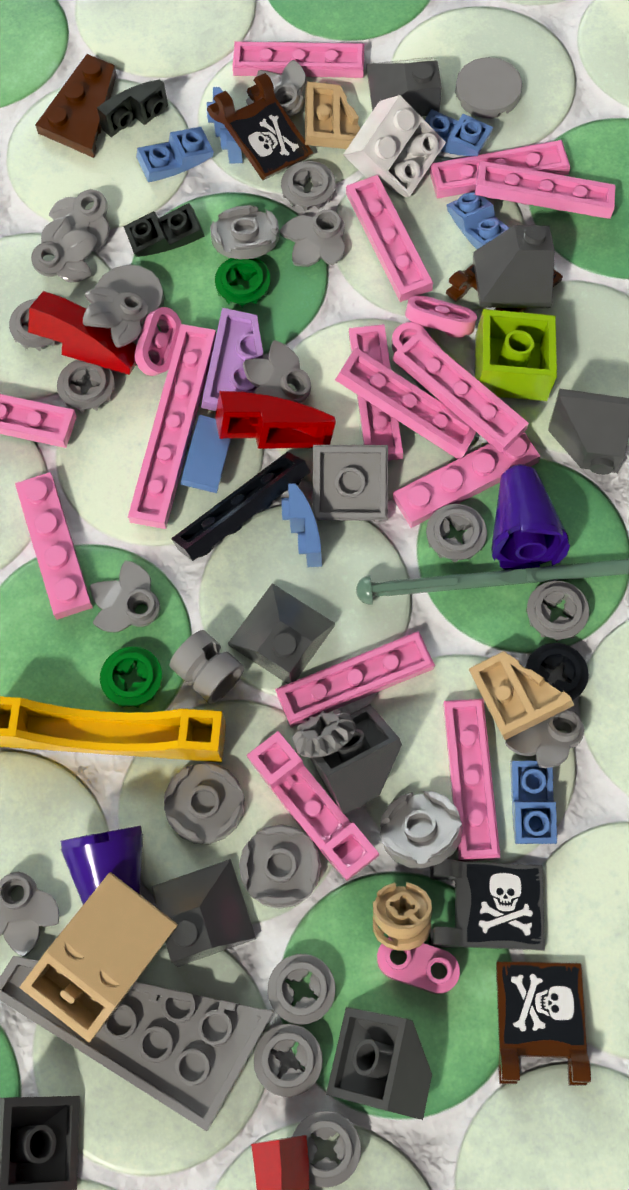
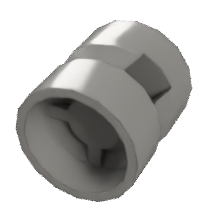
[169,630,244,704]

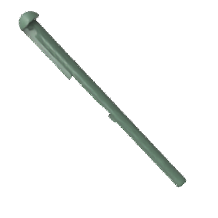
[356,559,629,605]

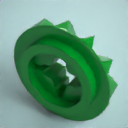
[215,258,271,308]
[100,647,163,708]

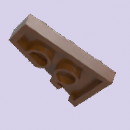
[35,54,117,158]

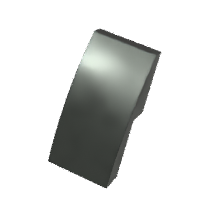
[97,79,168,138]
[123,203,205,257]

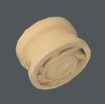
[373,882,432,951]

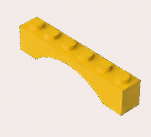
[0,696,226,762]

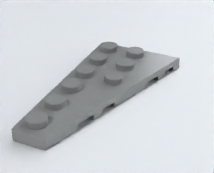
[0,956,275,1131]

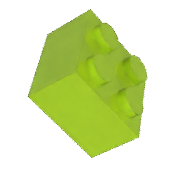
[475,309,557,401]

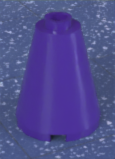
[491,464,570,570]
[60,826,143,904]

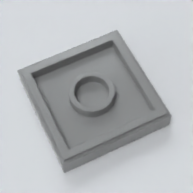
[313,445,388,521]

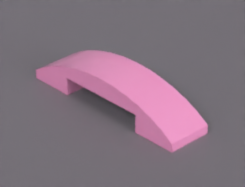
[246,731,379,881]

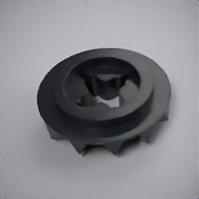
[525,643,589,701]

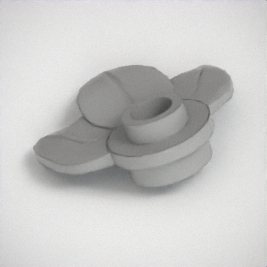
[246,60,306,117]
[49,189,110,253]
[280,210,345,267]
[31,217,98,282]
[82,287,148,347]
[243,340,311,403]
[90,561,160,633]
[505,710,584,768]
[0,872,59,957]

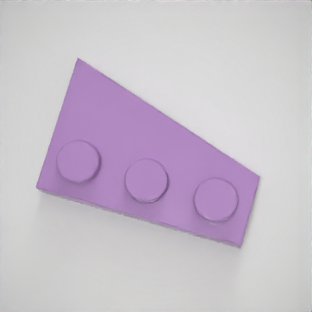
[201,308,263,411]

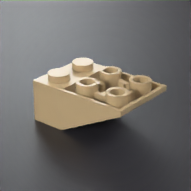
[19,872,178,1043]

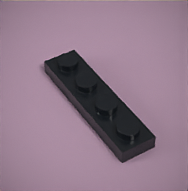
[171,451,311,561]

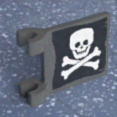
[429,859,545,951]

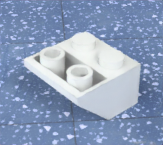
[343,95,446,197]

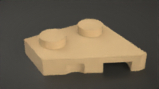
[305,81,360,149]
[469,651,574,740]

